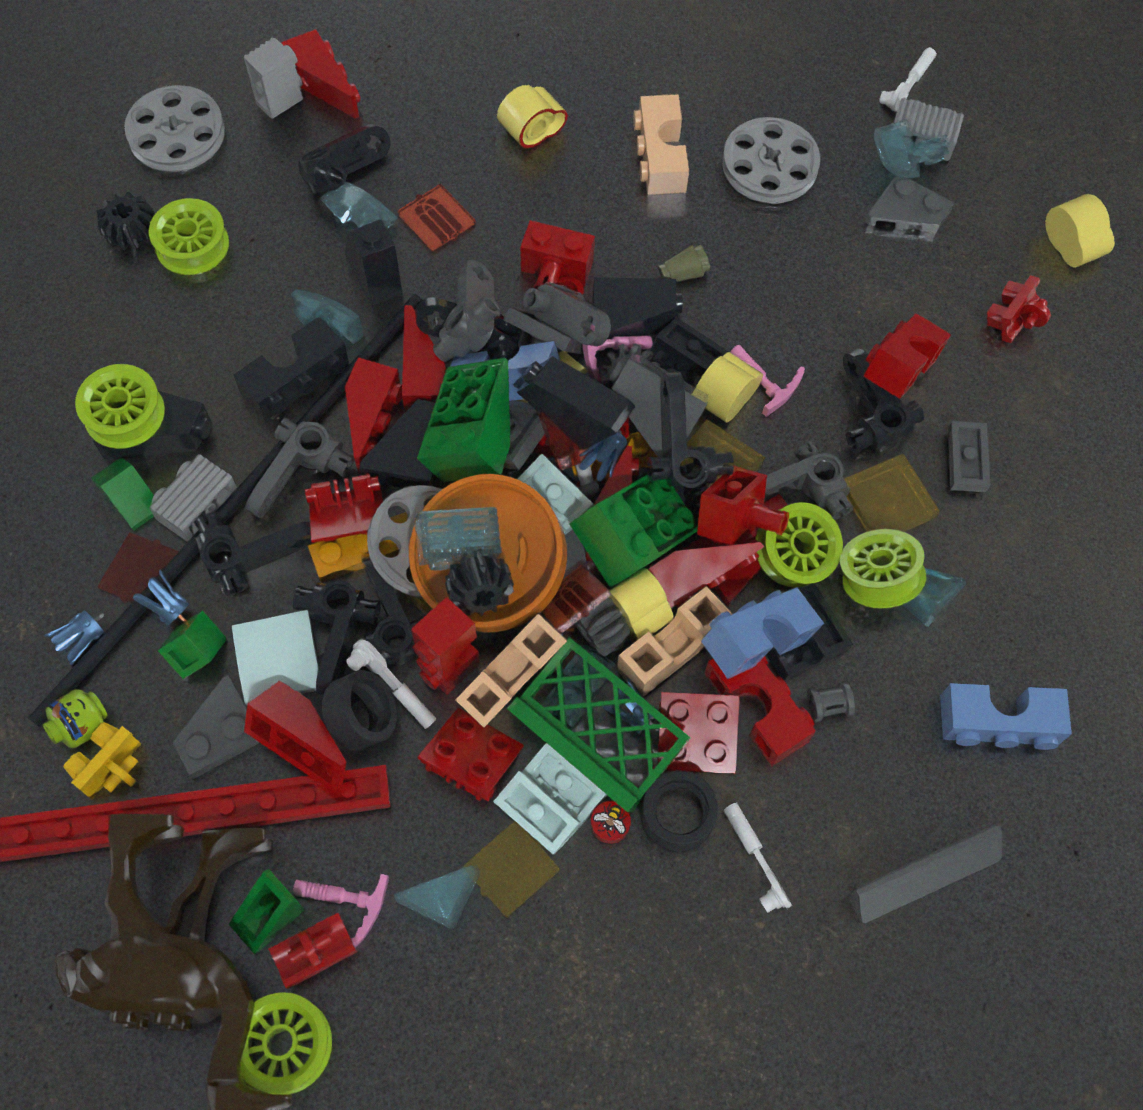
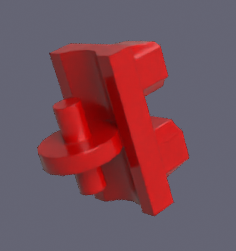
[987,275,1051,343]
[269,913,357,989]

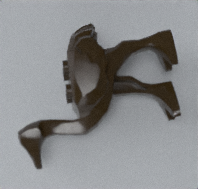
[55,814,293,1110]

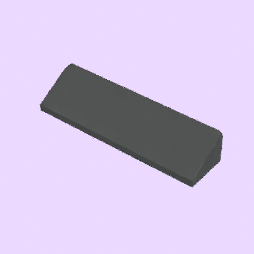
[848,824,1002,923]

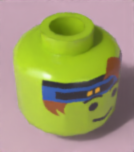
[43,689,108,748]

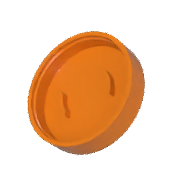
[409,474,567,632]

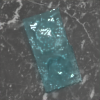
[320,182,397,229]
[291,289,363,344]
[541,644,615,731]

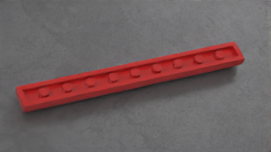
[0,765,391,862]

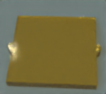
[463,821,560,919]

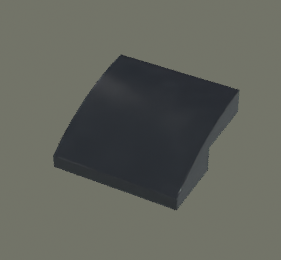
[650,317,729,388]
[766,583,853,681]

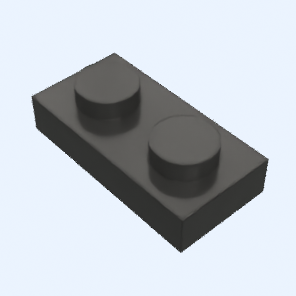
[948,421,990,493]

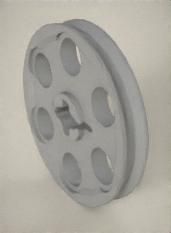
[125,85,225,172]
[722,117,820,204]
[367,485,442,597]

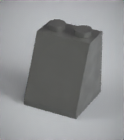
[609,352,708,457]

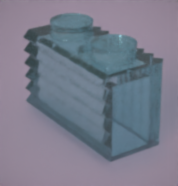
[414,507,502,570]

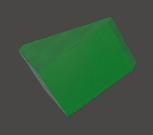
[91,457,154,531]
[228,869,305,955]

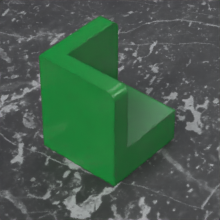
[157,610,226,679]

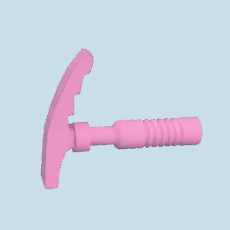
[583,324,652,384]
[730,345,805,417]
[293,874,389,948]

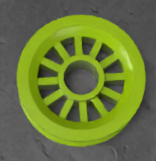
[149,198,229,275]
[75,364,165,449]
[755,502,843,588]
[840,529,926,609]
[241,992,332,1094]

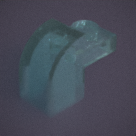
[873,119,950,178]

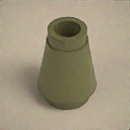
[658,245,710,282]

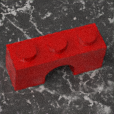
[864,313,952,399]
[411,597,480,695]
[704,656,816,767]

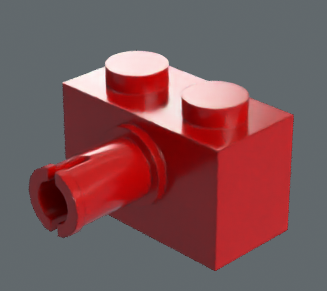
[520,220,595,290]
[697,465,789,545]

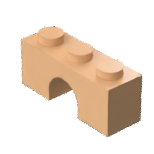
[633,94,689,195]
[617,586,732,697]
[456,613,567,727]

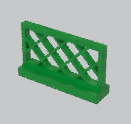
[507,637,691,812]

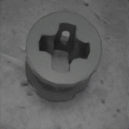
[807,681,855,722]

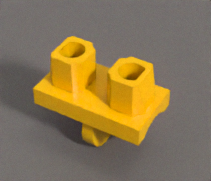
[63,722,141,799]

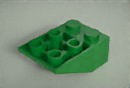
[417,358,511,482]
[569,475,698,588]

